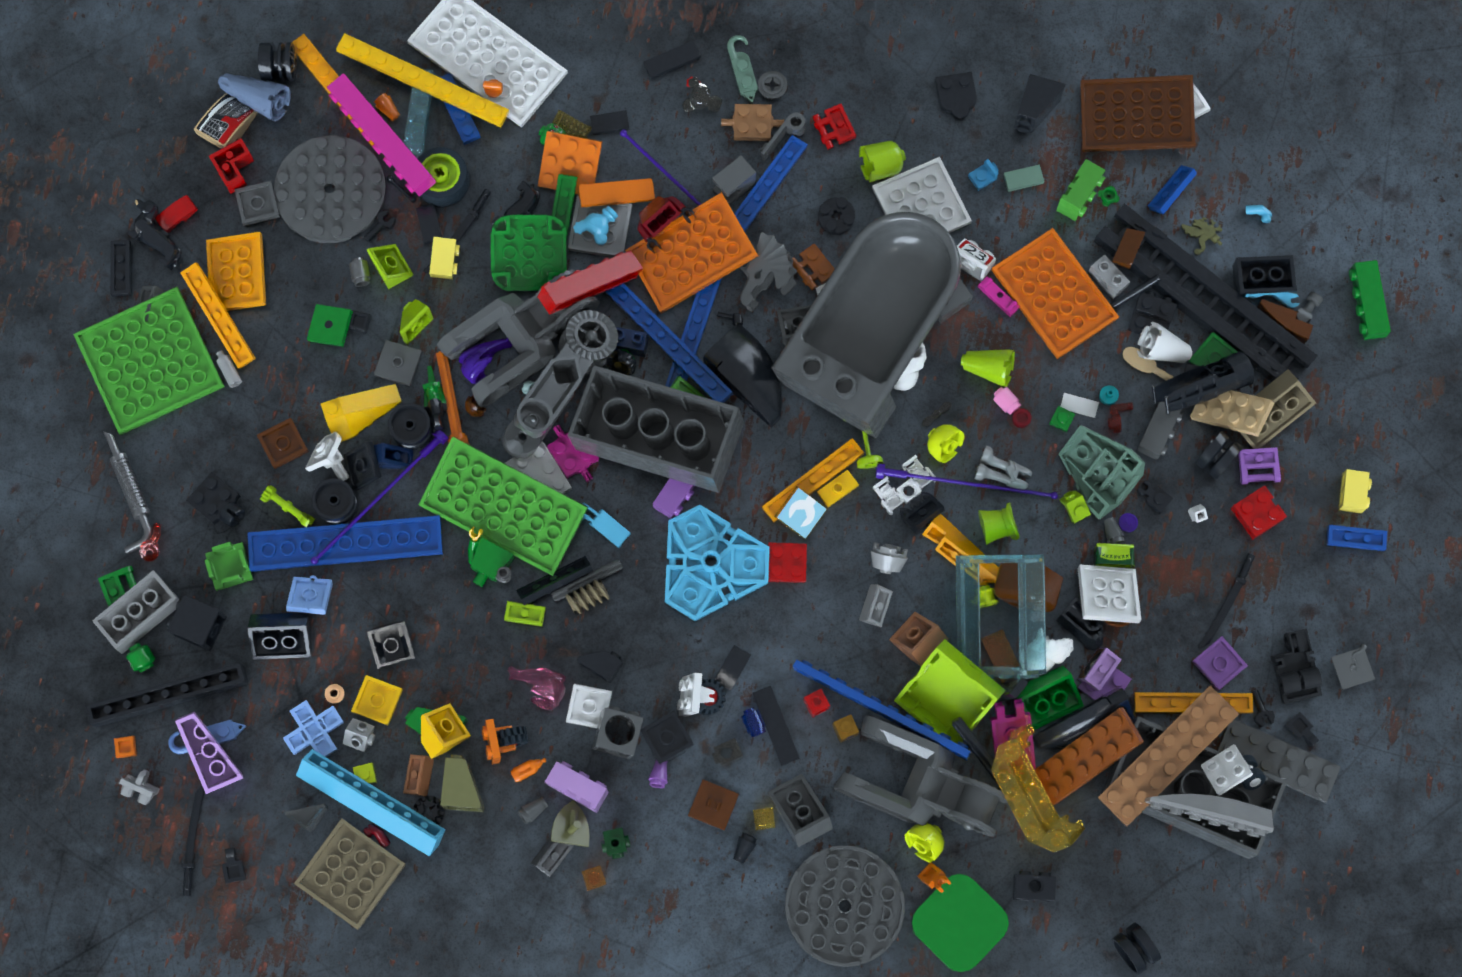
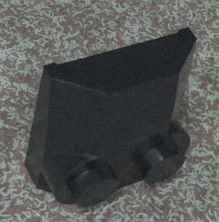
[367,621,415,669]

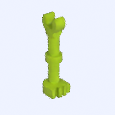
[260,485,315,527]

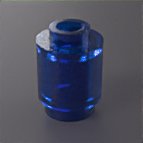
[741,707,766,738]

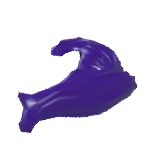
[459,338,512,384]

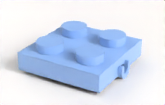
[286,575,333,615]

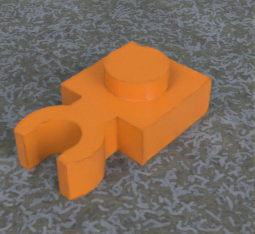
[917,862,951,893]

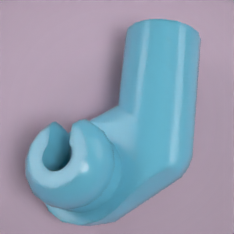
[1246,205,1272,223]

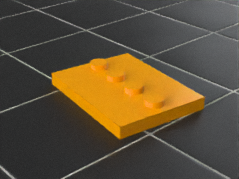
[206,232,266,311]

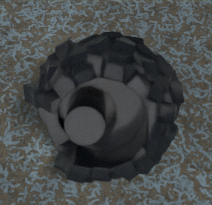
[606,349,637,376]

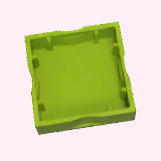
[894,639,1006,743]

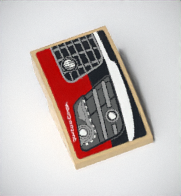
[194,93,258,149]

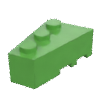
[1056,159,1106,222]

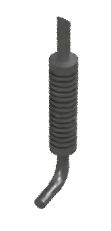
[103,431,153,554]

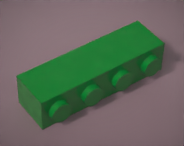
[1349,260,1391,340]

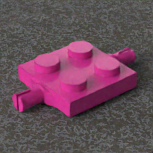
[547,425,599,482]

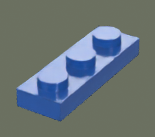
[1148,165,1197,214]
[1327,525,1387,551]

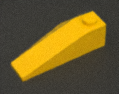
[321,384,402,442]

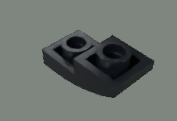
[714,645,751,691]

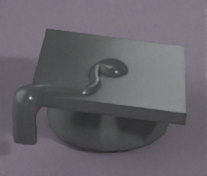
[1331,644,1375,690]

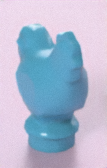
[573,206,618,245]

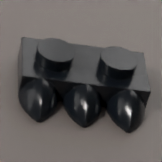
[900,492,945,533]

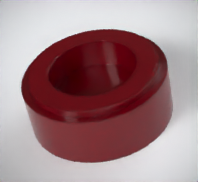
[1012,408,1032,428]

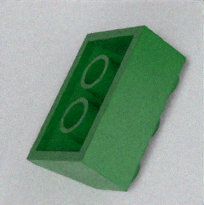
[1014,665,1084,731]

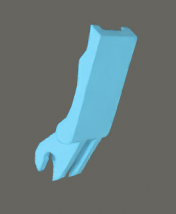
[1242,292,1300,308]
[583,503,631,548]

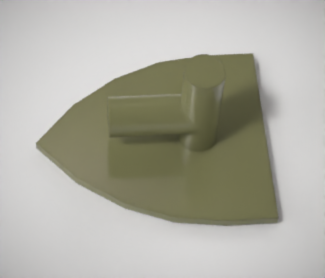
[550,800,590,847]

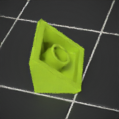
[367,244,414,289]

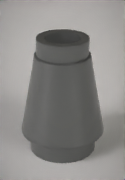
[1104,517,1125,544]
[517,797,548,824]

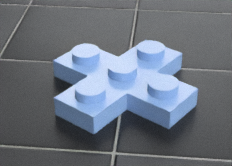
[283,700,344,757]

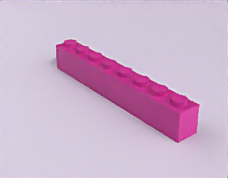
[327,73,436,197]

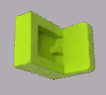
[1059,491,1091,524]

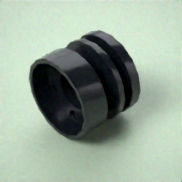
[258,42,297,81]

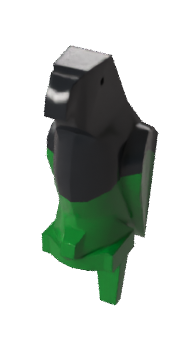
[423,366,447,430]

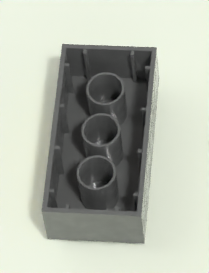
[567,366,744,493]
[1101,716,1287,859]

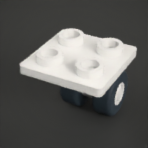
[1201,744,1266,795]

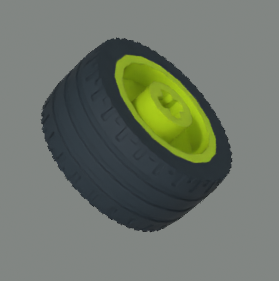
[418,147,470,207]

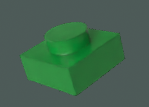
[1049,406,1075,432]

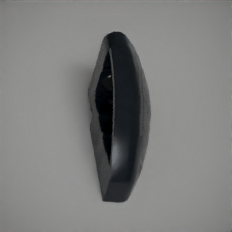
[1033,688,1136,749]

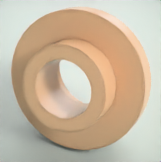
[325,684,345,704]

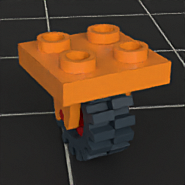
[481,719,529,765]

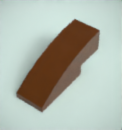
[1257,299,1313,344]

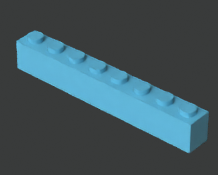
[296,749,446,856]

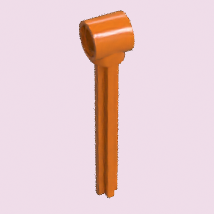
[436,351,469,444]

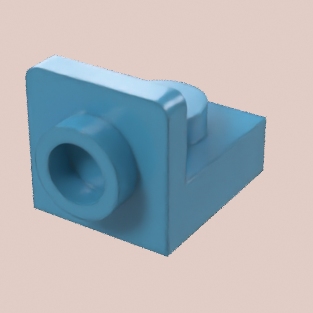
[968,159,999,191]

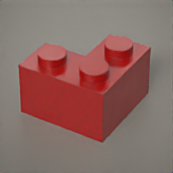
[209,138,254,194]

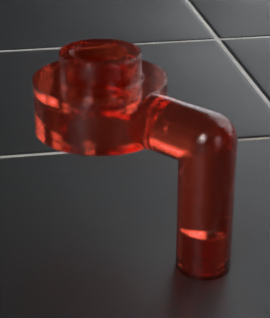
[1108,402,1133,433]
[139,523,161,561]

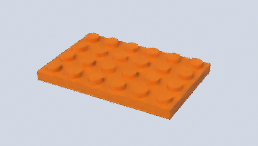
[625,192,758,314]
[991,228,1119,359]

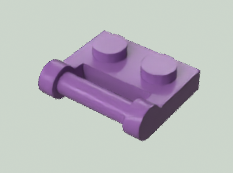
[1238,447,1281,485]

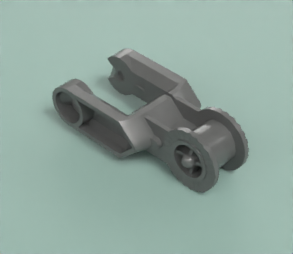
[437,269,600,408]
[502,310,618,458]
[834,715,1010,837]

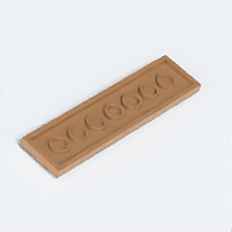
[1098,686,1239,827]

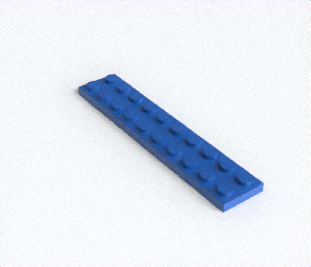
[248,515,443,572]

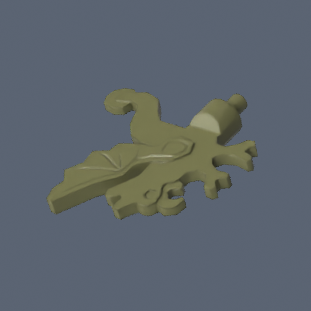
[1181,217,1223,255]

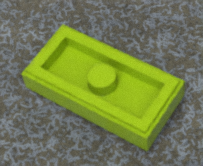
[504,601,546,627]

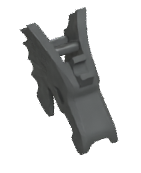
[740,232,797,312]

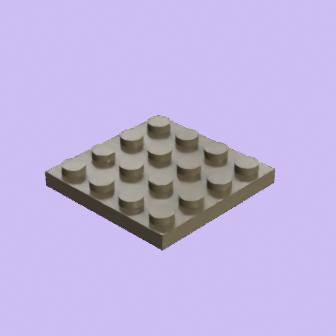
[294,818,406,930]

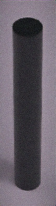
[1110,274,1161,309]

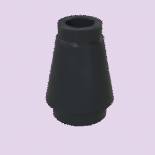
[733,832,757,864]

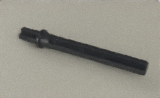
[952,717,1020,803]

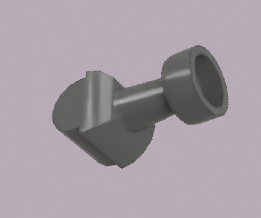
[1296,292,1323,323]

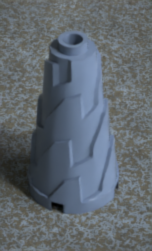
[218,73,291,121]

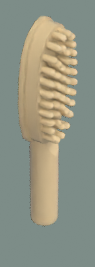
[1123,347,1173,381]

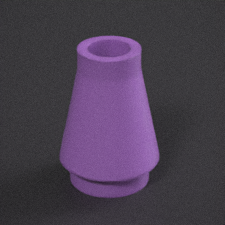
[648,759,668,788]

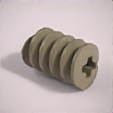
[565,579,610,615]

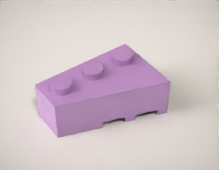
[545,761,609,813]

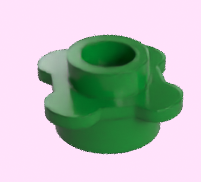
[1098,186,1120,207]

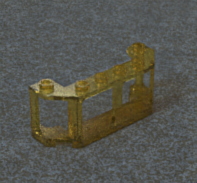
[991,723,1085,852]

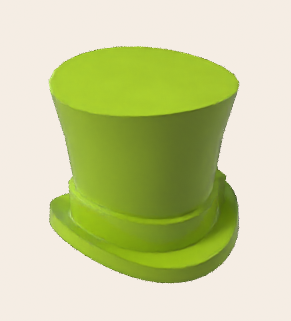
[978,502,1020,545]

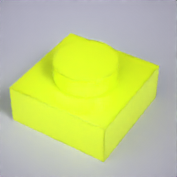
[353,763,377,784]

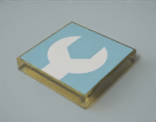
[774,486,828,540]

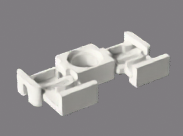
[873,455,936,515]

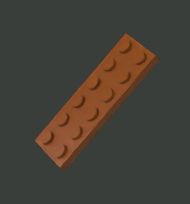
[1033,707,1144,805]

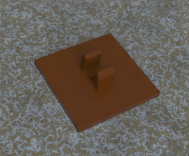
[688,780,739,831]

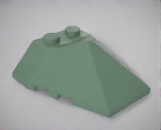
[1059,425,1145,519]

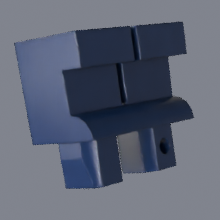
[614,327,649,357]

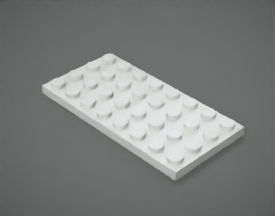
[407,0,568,128]

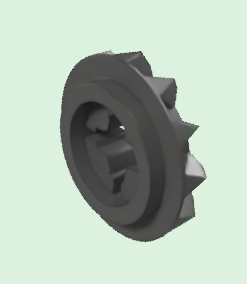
[758,71,787,100]

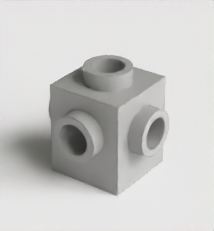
[343,718,376,752]

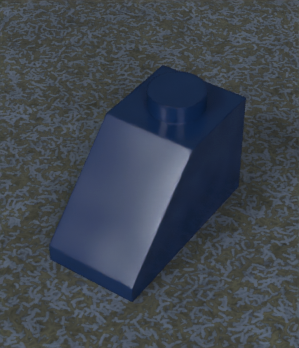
[373,443,413,469]

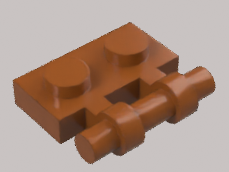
[792,243,835,291]

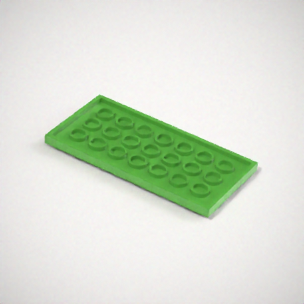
[419,437,588,576]

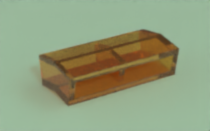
[981,629,1023,684]

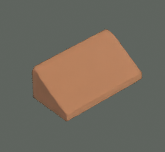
[403,754,434,796]

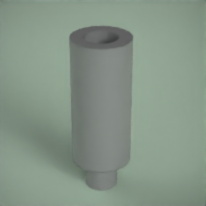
[216,350,242,388]

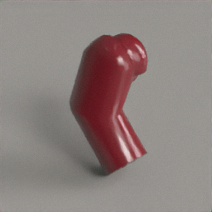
[363,824,391,848]

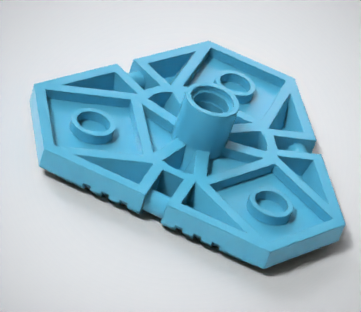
[665,505,770,621]

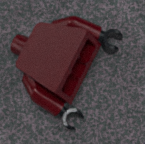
[637,196,696,254]

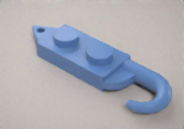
[168,720,247,754]

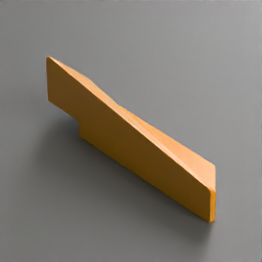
[922,514,999,585]

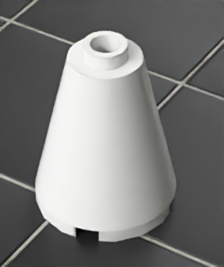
[1137,322,1192,363]

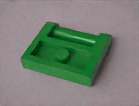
[98,566,136,607]

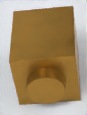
[833,714,859,743]

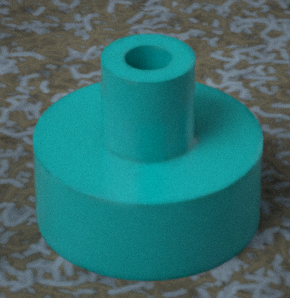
[1099,385,1119,406]

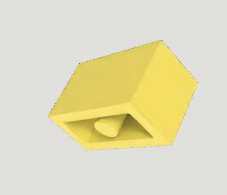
[429,237,460,280]
[1338,469,1372,514]

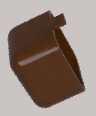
[994,556,1063,612]

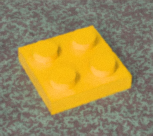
[351,675,403,726]

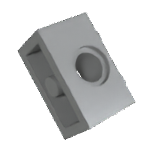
[1088,255,1130,300]

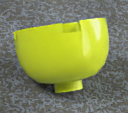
[927,424,965,463]
[904,823,945,863]

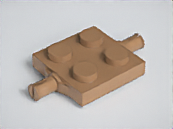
[721,104,784,141]

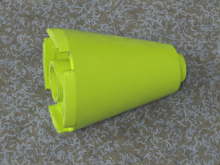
[961,349,1015,387]

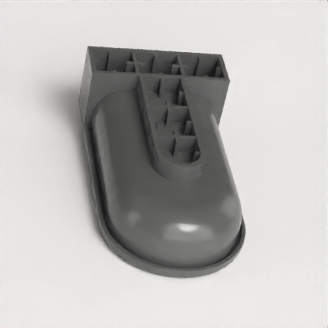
[771,212,961,439]

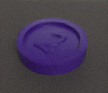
[1118,513,1138,533]

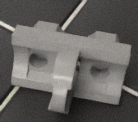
[119,769,160,805]

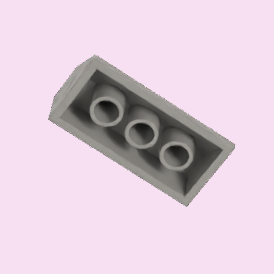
[92,570,179,654]

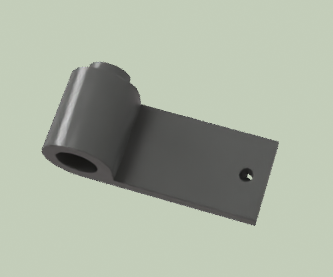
[760,113,806,161]

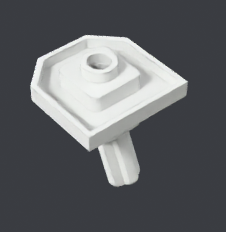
[305,431,349,481]

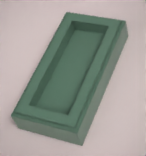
[1003,164,1045,192]

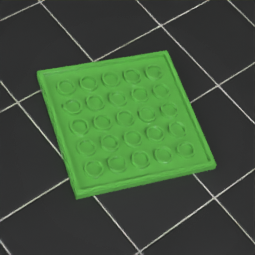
[73,286,225,435]

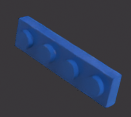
[440,73,481,145]

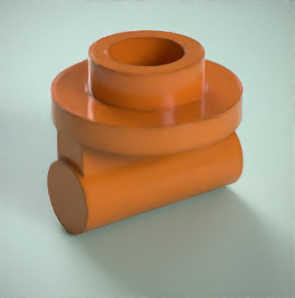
[483,79,503,98]

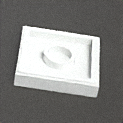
[566,684,612,729]

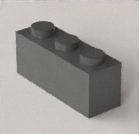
[1136,401,1184,460]

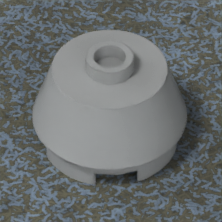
[870,543,908,574]

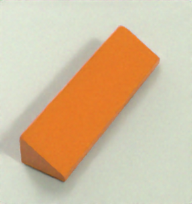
[578,178,655,207]

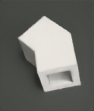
[1188,504,1208,523]

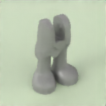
[974,445,1032,490]

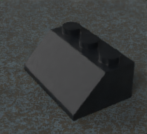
[1232,255,1297,294]
[247,613,311,660]

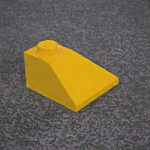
[421,703,471,759]

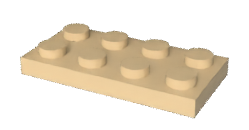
[1190,390,1274,437]

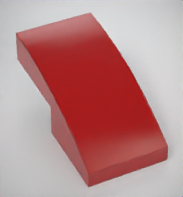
[155,195,198,233]

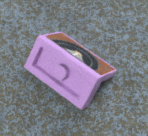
[1077,648,1122,691]

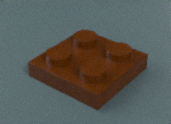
[257,418,309,469]

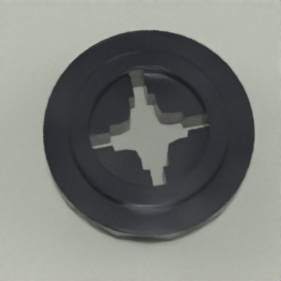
[413,795,444,824]

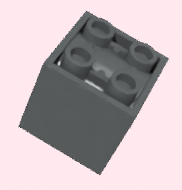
[591,706,643,759]

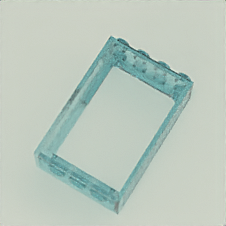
[956,554,1046,679]

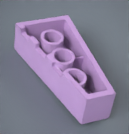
[175,711,243,794]

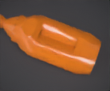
[510,758,546,782]

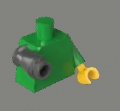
[468,527,515,587]

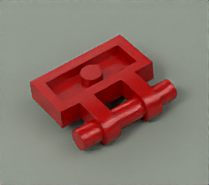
[812,104,856,150]

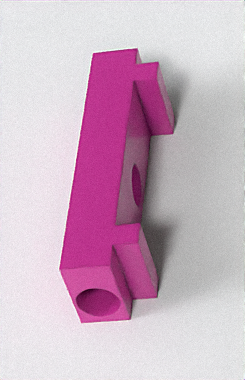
[978,276,1019,317]

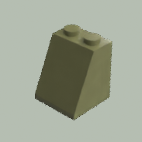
[440,755,485,812]

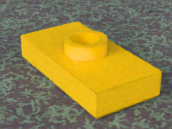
[817,470,859,508]

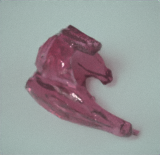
[508,666,566,710]

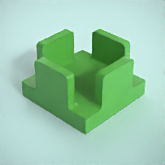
[205,542,254,591]

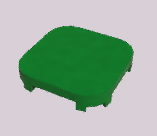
[490,215,567,291]
[911,874,1009,972]

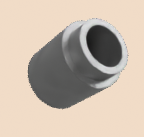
[349,257,371,287]

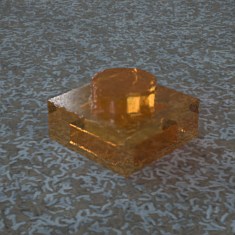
[582,865,607,891]

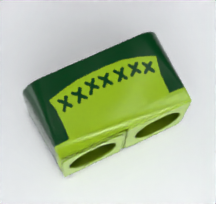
[1094,543,1135,569]

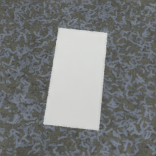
[1060,393,1099,418]

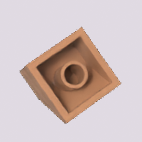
[889,612,948,666]

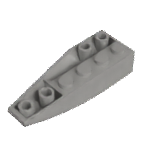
[1145,794,1274,837]

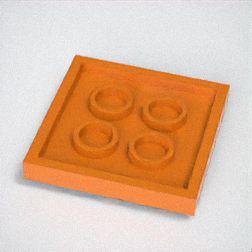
[538,131,603,194]

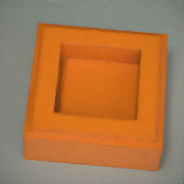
[114,736,137,759]

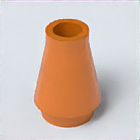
[374,93,400,121]

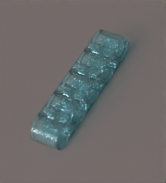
[403,69,435,155]

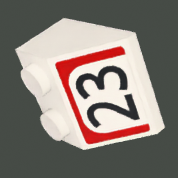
[957,238,996,282]

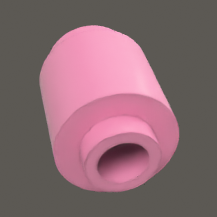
[993,387,1021,415]

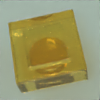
[753,808,775,830]

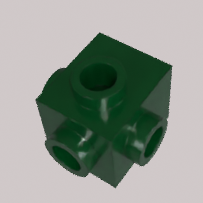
[601,828,630,859]

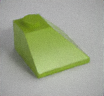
[400,299,434,345]

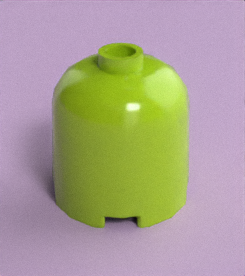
[859,141,906,182]

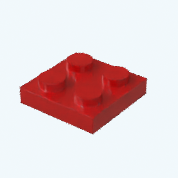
[768,542,807,583]

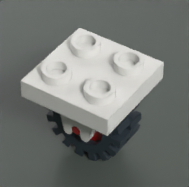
[677,673,726,717]

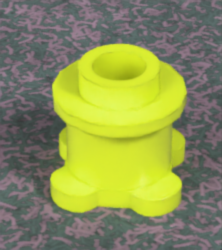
[976,585,998,608]

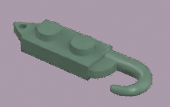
[727,35,758,104]

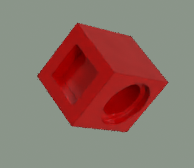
[803,689,830,718]

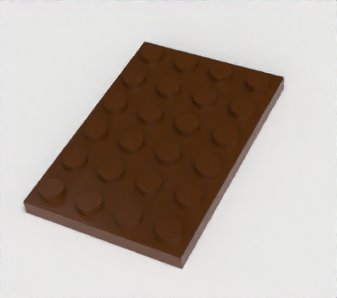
[1081,75,1196,152]

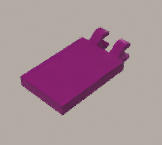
[990,698,1036,774]

